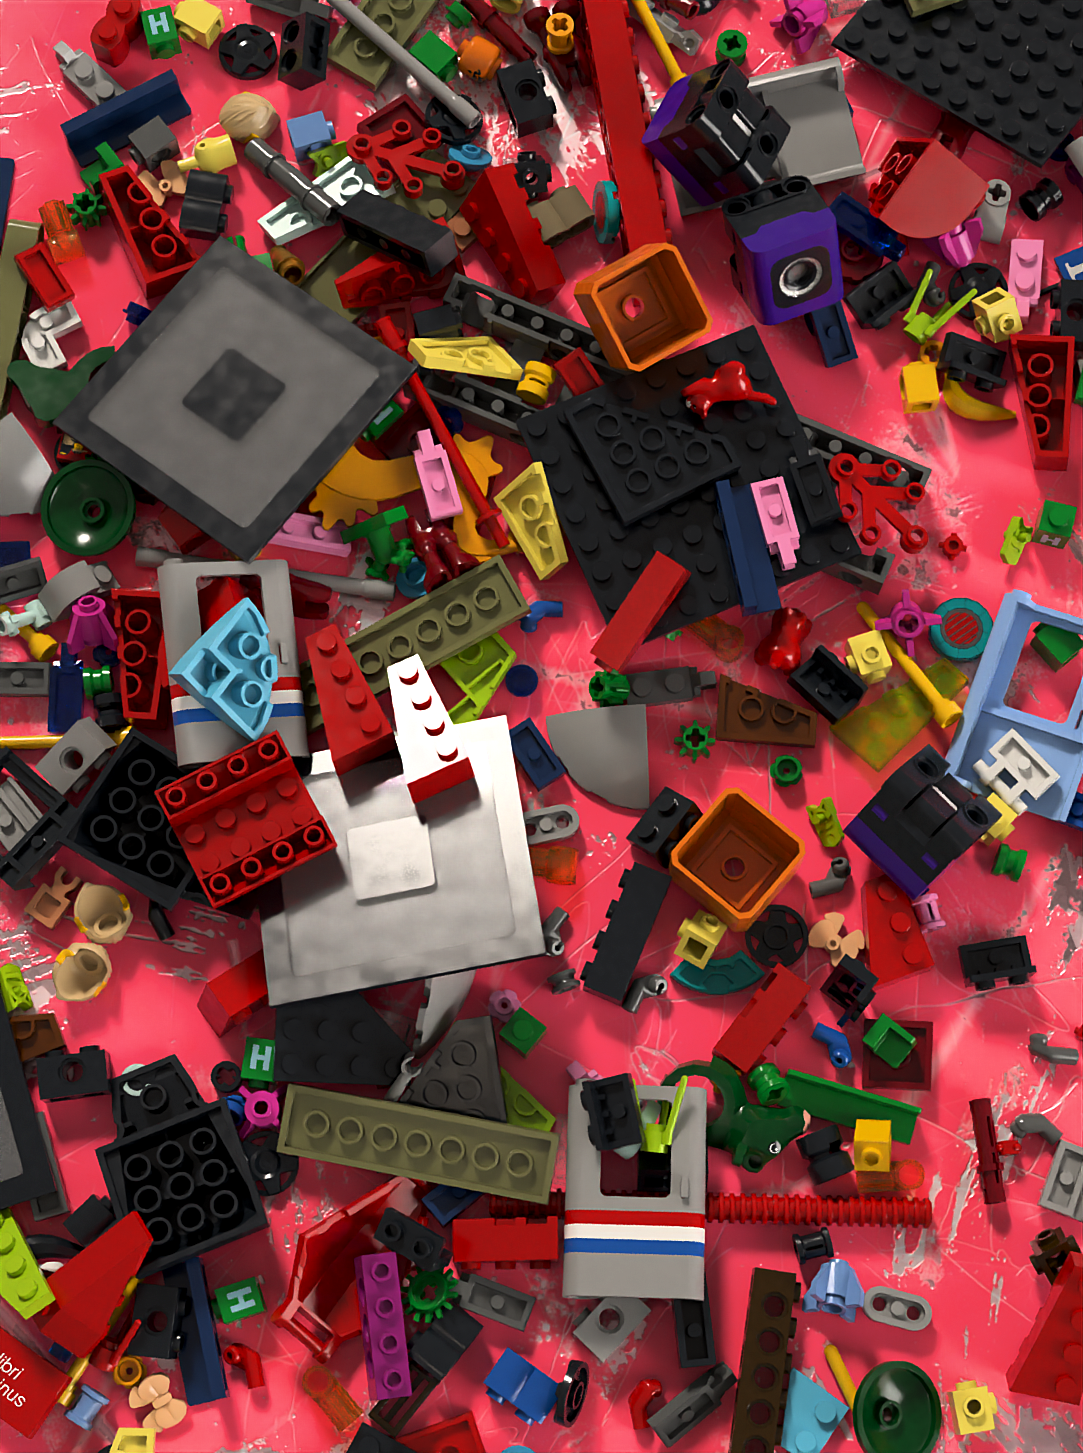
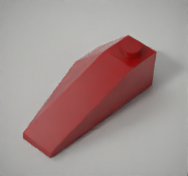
[334,217,466,309]
[31,1211,154,1358]

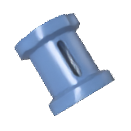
[64,1383,110,1431]

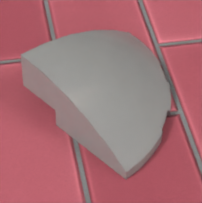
[0,412,55,517]
[546,704,650,810]
[412,969,477,1059]

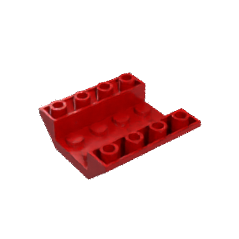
[154,730,338,909]

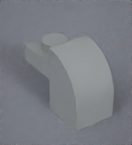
[38,560,121,623]

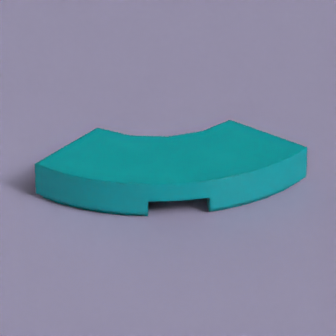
[669,950,765,995]

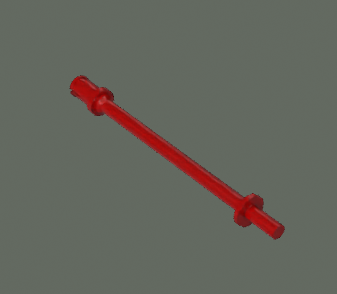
[372,315,510,550]

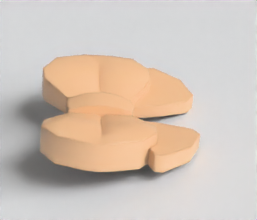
[138,160,188,209]
[808,912,865,969]
[129,1372,187,1432]

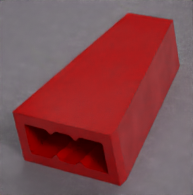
[590,551,692,673]

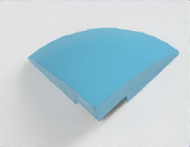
[168,597,278,742]

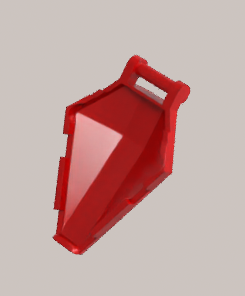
[270,1175,433,1364]

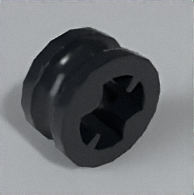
[211,1061,243,1093]

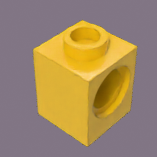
[898,361,940,414]
[854,1119,892,1172]

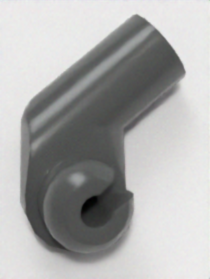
[917,261,946,307]
[809,857,851,899]
[542,906,570,957]

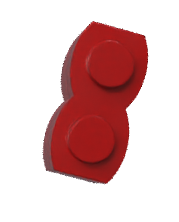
[90,0,144,68]

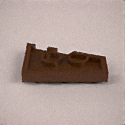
[715,673,817,748]
[9,1013,67,1064]

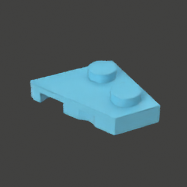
[781,1367,849,1453]

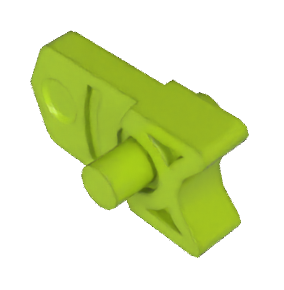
[307,141,348,177]
[1000,516,1034,565]
[806,797,845,847]
[0,963,33,1013]

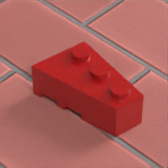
[196,949,269,1038]
[712,962,812,1077]
[453,1216,558,1270]

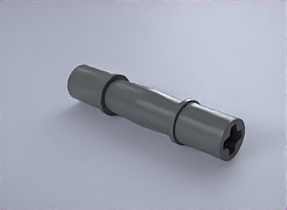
[244,138,341,226]

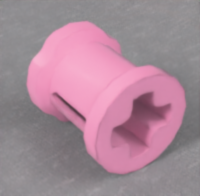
[909,893,946,934]

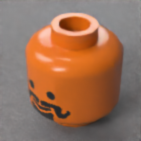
[457,35,503,83]

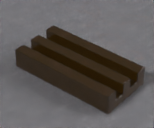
[368,1363,437,1438]

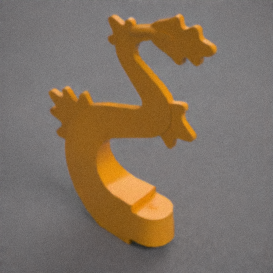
[309,337,566,563]

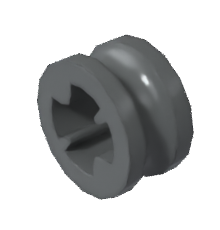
[547,968,581,995]

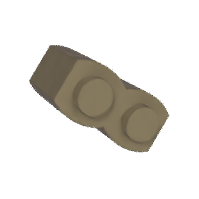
[527,185,595,249]

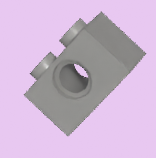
[35,716,117,795]
[572,1297,652,1363]

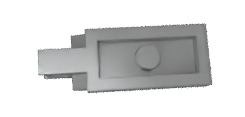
[627,0,704,56]
[53,40,126,107]

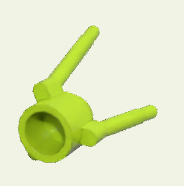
[903,269,977,346]
[632,1075,688,1154]

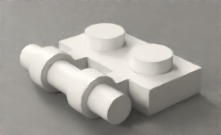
[972,728,1060,816]

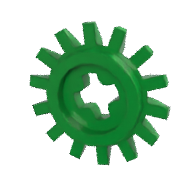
[401,1266,458,1323]

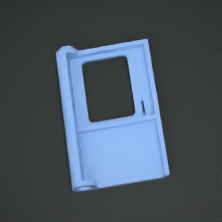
[943,589,1083,823]

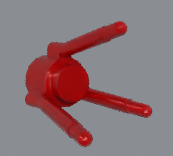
[88,1306,142,1372]

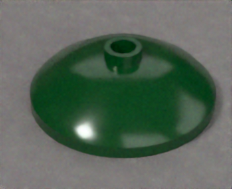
[41,459,136,557]
[852,1360,942,1453]

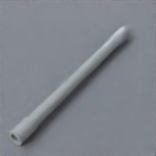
[326,0,482,129]
[135,546,396,601]

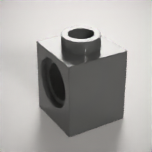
[128,115,180,173]

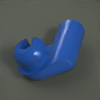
[519,601,563,633]
[811,1022,852,1068]

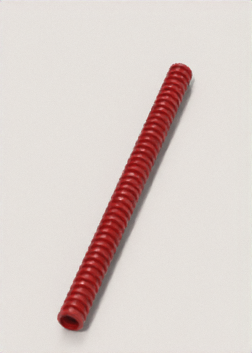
[489,1188,932,1229]

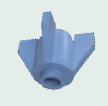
[802,1259,865,1323]

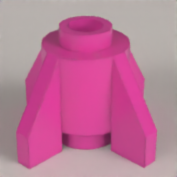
[769,0,828,54]
[922,217,984,268]
[874,589,942,657]
[66,595,119,655]
[238,1084,288,1140]

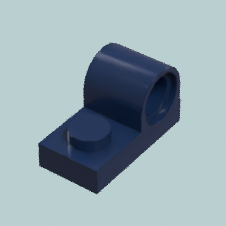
[804,300,858,368]

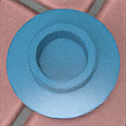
[448,144,492,172]
[396,557,427,599]

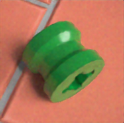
[715,29,748,67]
[83,665,115,700]
[991,843,1028,883]
[747,1063,790,1106]

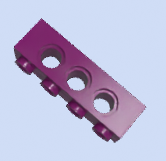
[354,1251,412,1401]

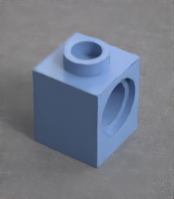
[286,110,336,162]

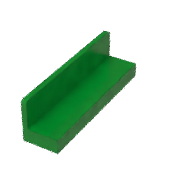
[776,1069,922,1145]

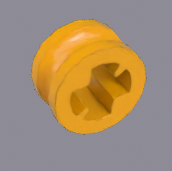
[917,340,943,372]

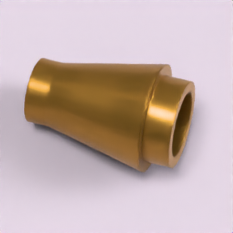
[270,245,305,286]

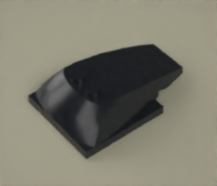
[56,727,259,920]
[95,1054,270,1280]

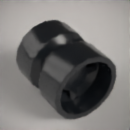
[795,1124,855,1186]

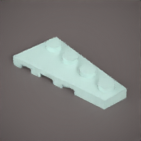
[257,156,396,245]

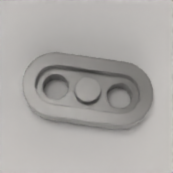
[523,804,579,847]
[862,1286,932,1331]

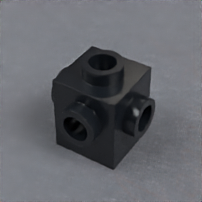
[503,151,552,199]

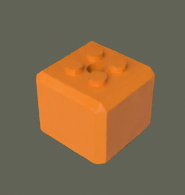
[573,243,713,372]
[669,787,806,932]

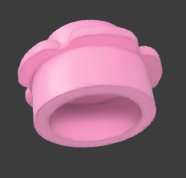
[488,989,521,1023]

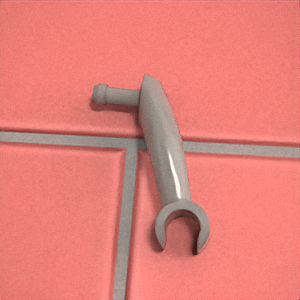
[383,1051,424,1102]

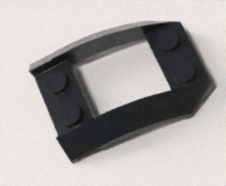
[0,746,76,891]

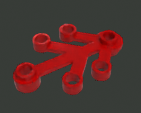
[346,119,465,199]
[828,453,928,554]

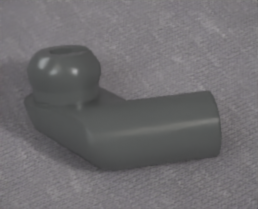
[621,974,668,1014]
[1028,1033,1079,1065]
[1010,1113,1063,1146]

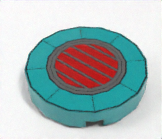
[592,180,621,244]
[928,597,993,663]

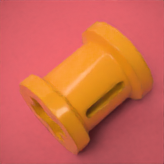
[546,13,574,55]

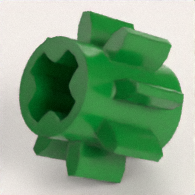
[66,188,108,231]
[589,669,630,707]
[674,720,716,764]

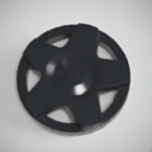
[219,23,277,81]
[424,94,483,146]
[948,263,1008,321]
[745,905,808,968]
[242,1131,299,1196]
[553,1360,589,1428]

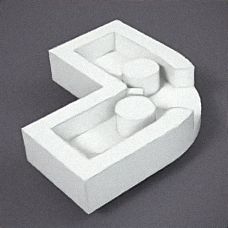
[21,301,84,370]

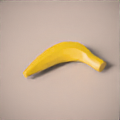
[942,373,1016,421]

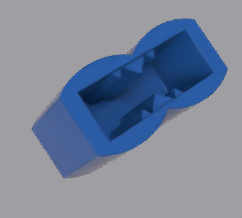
[483,1347,558,1426]

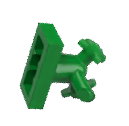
[340,505,415,581]

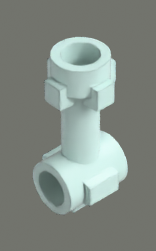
[0,599,53,637]

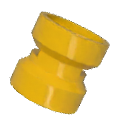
[516,361,557,405]

